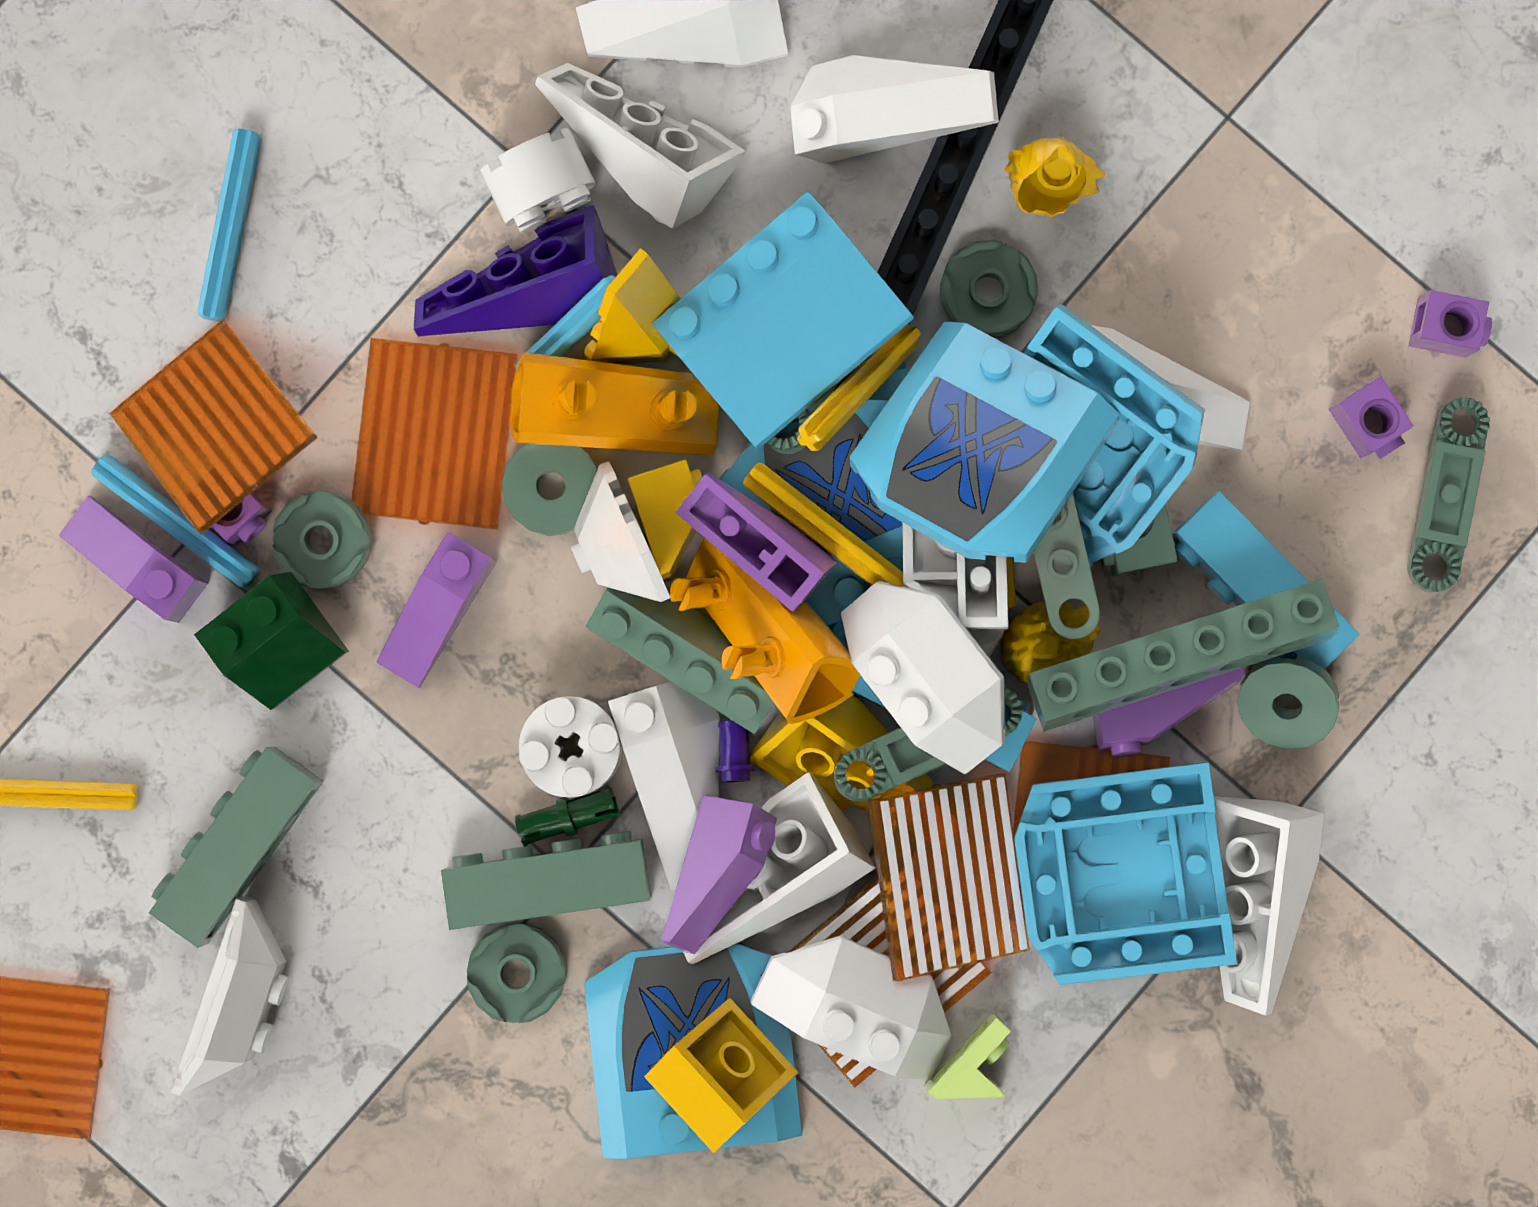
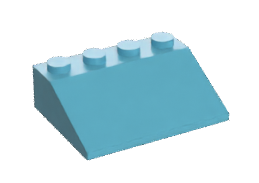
[652,191,914,450]

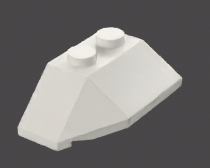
[902,522,1008,630]
[841,581,1005,774]
[170,896,289,1096]
[750,936,952,1081]

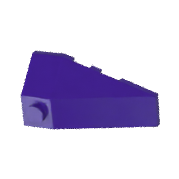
[413,205,617,337]

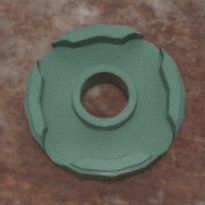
[940,240,1038,338]
[502,443,598,536]
[272,491,372,589]
[1237,655,1340,749]
[467,923,567,1023]

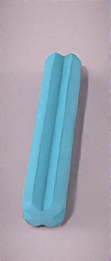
[515,275,616,369]

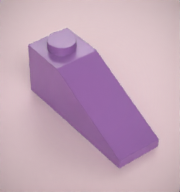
[675,472,837,612]
[59,496,209,623]
[377,532,497,688]
[1092,667,1245,757]
[661,795,777,954]

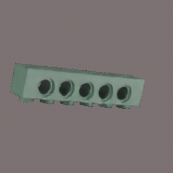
[1027,579,1340,732]

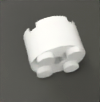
[480,128,595,233]
[519,696,623,798]

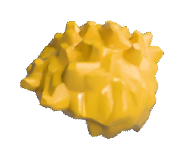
[1004,137,1105,217]
[1001,601,1101,683]

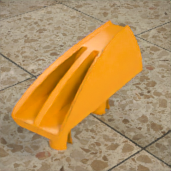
[509,352,719,456]
[670,537,860,725]

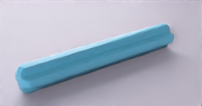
[197,129,261,321]
[91,454,260,588]

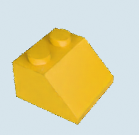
[628,459,702,581]
[644,998,799,1153]

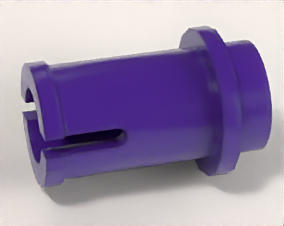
[715,720,755,782]

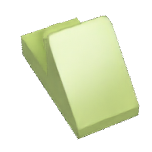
[925,1013,1011,1099]

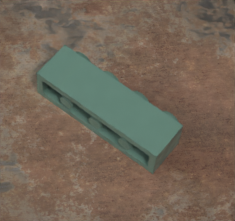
[585,587,774,734]
[149,747,324,948]
[441,831,651,930]

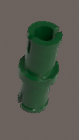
[515,787,620,846]

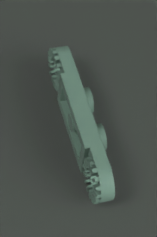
[1407,397,1490,592]
[1034,493,1100,639]
[834,688,1023,802]

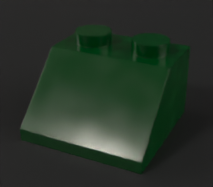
[194,572,349,710]

